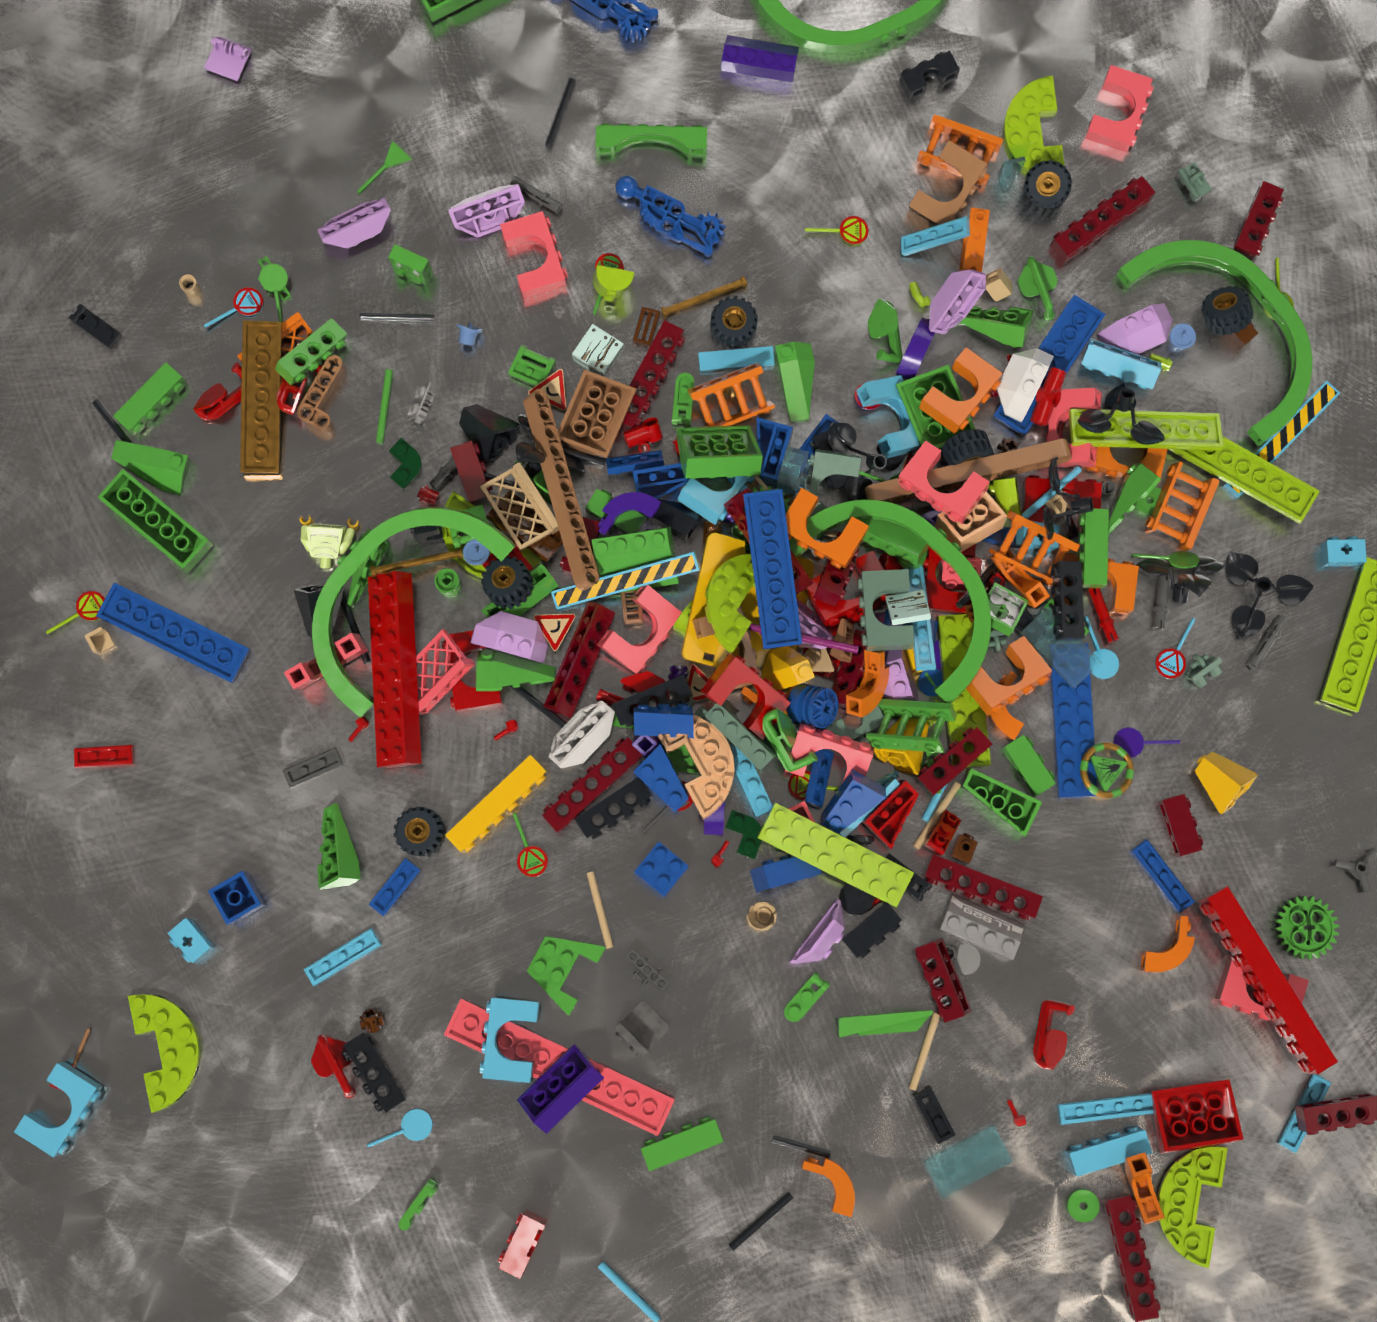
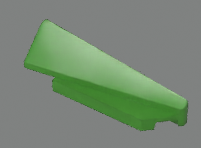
[837,1010,933,1037]

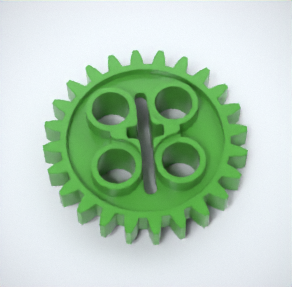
[1274,895,1340,959]

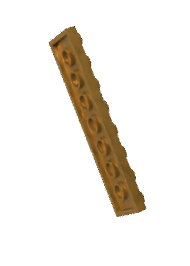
[240,320,282,474]

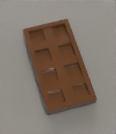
[486,490,563,563]

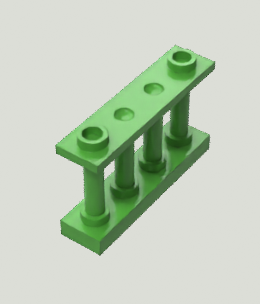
[866,699,957,753]

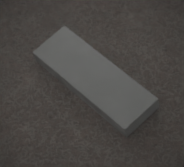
[282,747,344,788]

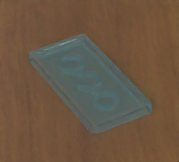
[1020,607,1102,689]
[923,1125,1013,1198]

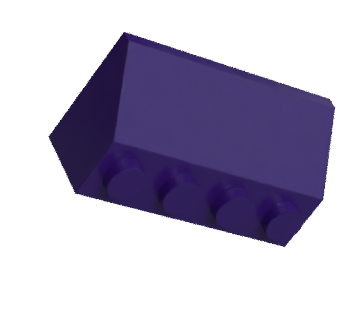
[721,35,799,83]
[517,1044,604,1134]

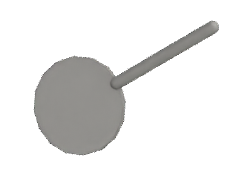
[950,940,981,975]

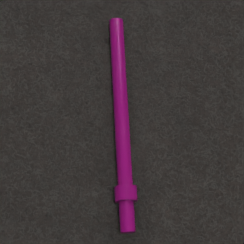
[748,623,859,654]

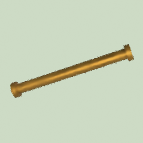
[660,276,748,318]
[370,547,463,577]

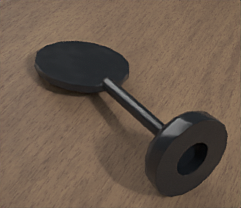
[839,835,874,916]

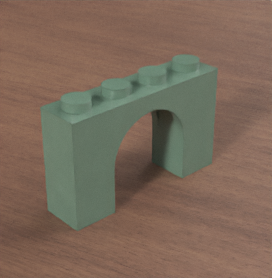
[807,449,861,532]
[857,569,915,651]
[705,699,777,771]

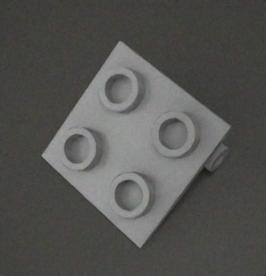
[407,382,435,425]

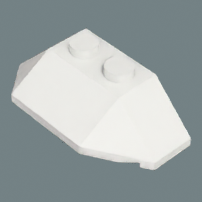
[997,348,1054,423]
[548,701,615,769]

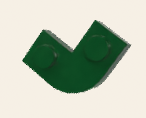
[389,438,422,491]
[725,810,762,860]

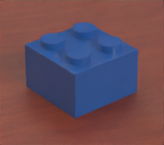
[634,842,689,897]
[208,871,266,925]

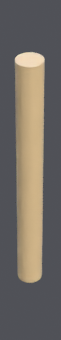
[913,782,961,850]
[586,871,614,949]
[909,1013,940,1091]

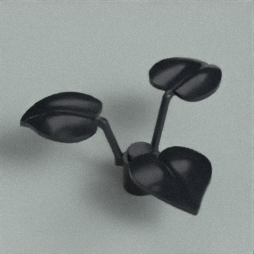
[1077,384,1165,445]
[516,414,585,477]
[827,422,906,501]
[1043,457,1093,540]
[1226,551,1314,638]
[1136,556,1225,604]

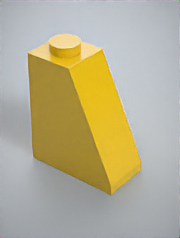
[761,646,815,691]
[874,718,929,775]
[1195,752,1258,814]

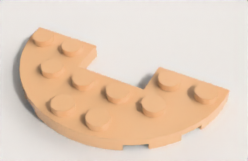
[658,714,735,820]

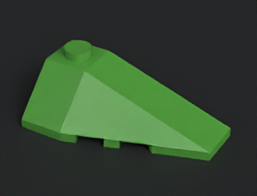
[476,649,556,691]
[317,803,361,889]

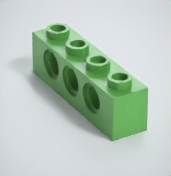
[275,318,347,386]

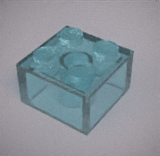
[776,446,811,496]

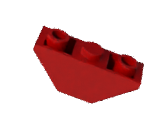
[620,671,673,707]
[924,810,962,856]

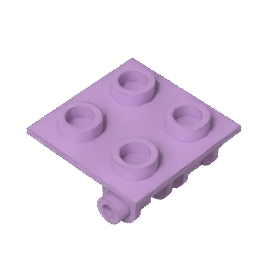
[204,36,252,81]

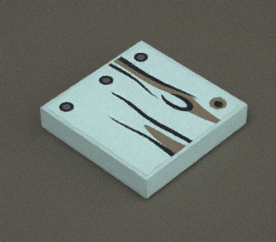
[572,324,624,375]
[885,590,931,625]

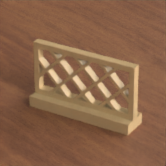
[480,463,559,551]

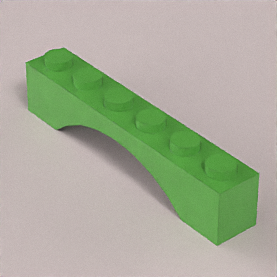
[595,123,707,156]

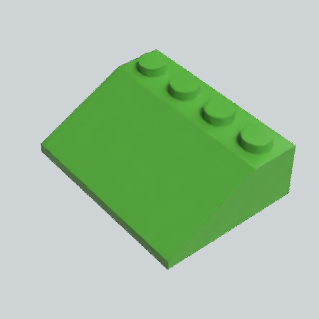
[896,364,975,450]
[676,425,763,479]
[592,527,680,593]

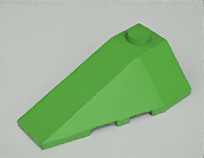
[960,306,1034,348]
[774,342,815,423]
[111,440,191,496]
[1108,462,1161,535]
[347,529,390,609]

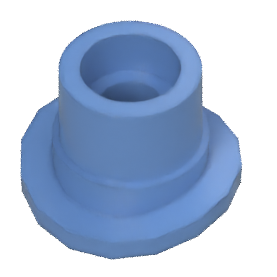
[456,323,483,346]
[1169,323,1196,349]
[463,539,490,565]

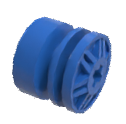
[787,683,838,728]

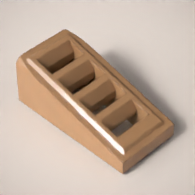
[621,590,643,626]
[830,618,854,662]

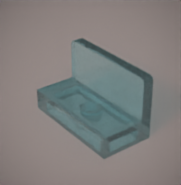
[998,157,1026,193]

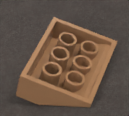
[558,369,637,458]

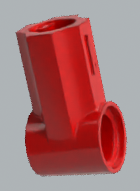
[623,417,663,448]

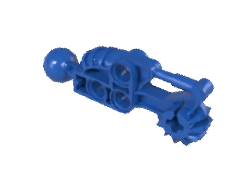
[572,0,658,43]
[615,175,726,257]

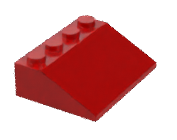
[1151,1079,1244,1154]

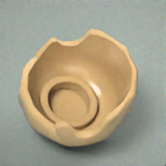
[747,901,777,931]

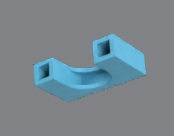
[856,375,921,458]
[677,476,754,525]
[480,997,540,1083]
[14,1061,103,1158]

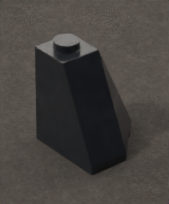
[459,404,520,463]
[648,499,703,543]
[294,585,344,637]

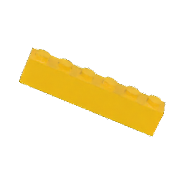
[445,755,547,853]

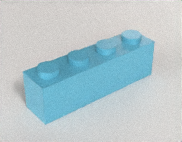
[1081,338,1161,389]
[729,743,772,818]
[1066,1126,1153,1177]

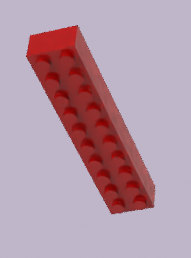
[368,571,422,768]
[1199,886,1338,1074]

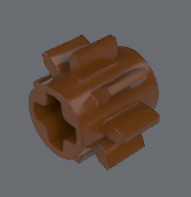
[997,437,1020,453]
[359,1008,384,1033]

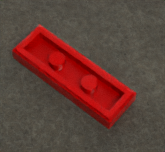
[74,745,134,768]

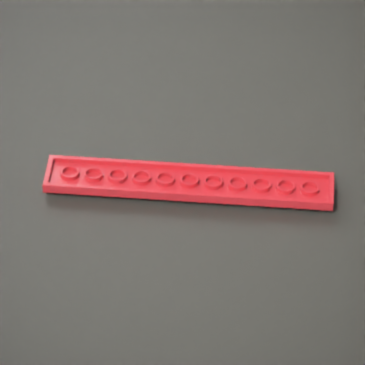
[444,998,675,1136]

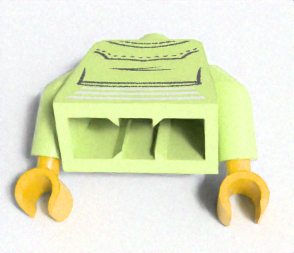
[299,516,359,568]

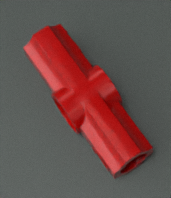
[1030,367,1067,427]

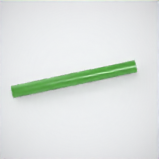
[376,369,393,444]

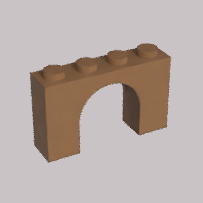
[909,140,988,225]
[692,607,762,689]

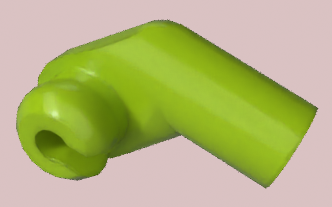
[909,282,931,308]

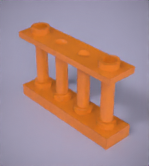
[917,114,1004,185]
[959,207,990,272]
[687,362,775,427]
[1144,461,1219,551]
[988,510,1080,586]

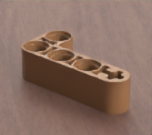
[297,355,345,433]

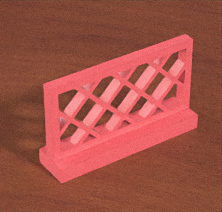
[416,629,475,715]

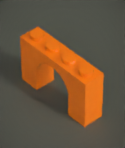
[919,348,1003,434]
[1082,447,1167,478]
[786,488,869,569]
[1062,553,1139,614]
[966,636,1052,716]

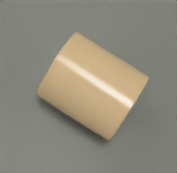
[179,274,201,297]

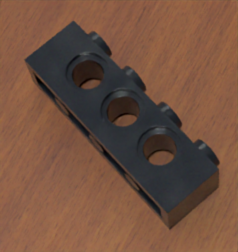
[1050,561,1085,641]
[612,674,693,728]
[574,777,652,840]
[341,1032,406,1115]

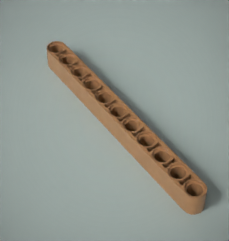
[523,389,599,591]
[864,439,1072,503]

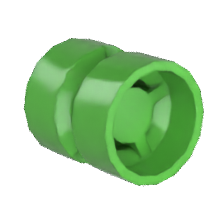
[434,568,462,598]

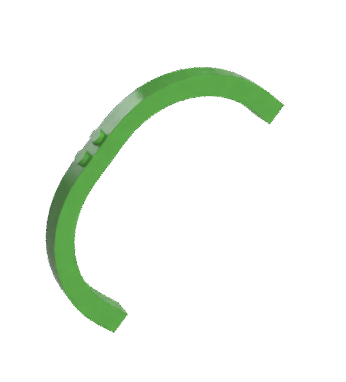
[753,0,945,53]
[1116,240,1312,447]
[789,500,991,704]
[312,507,516,718]

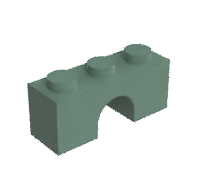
[823,705,884,742]

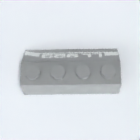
[938,893,1025,960]

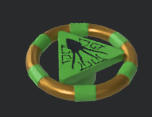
[1080,742,1134,799]

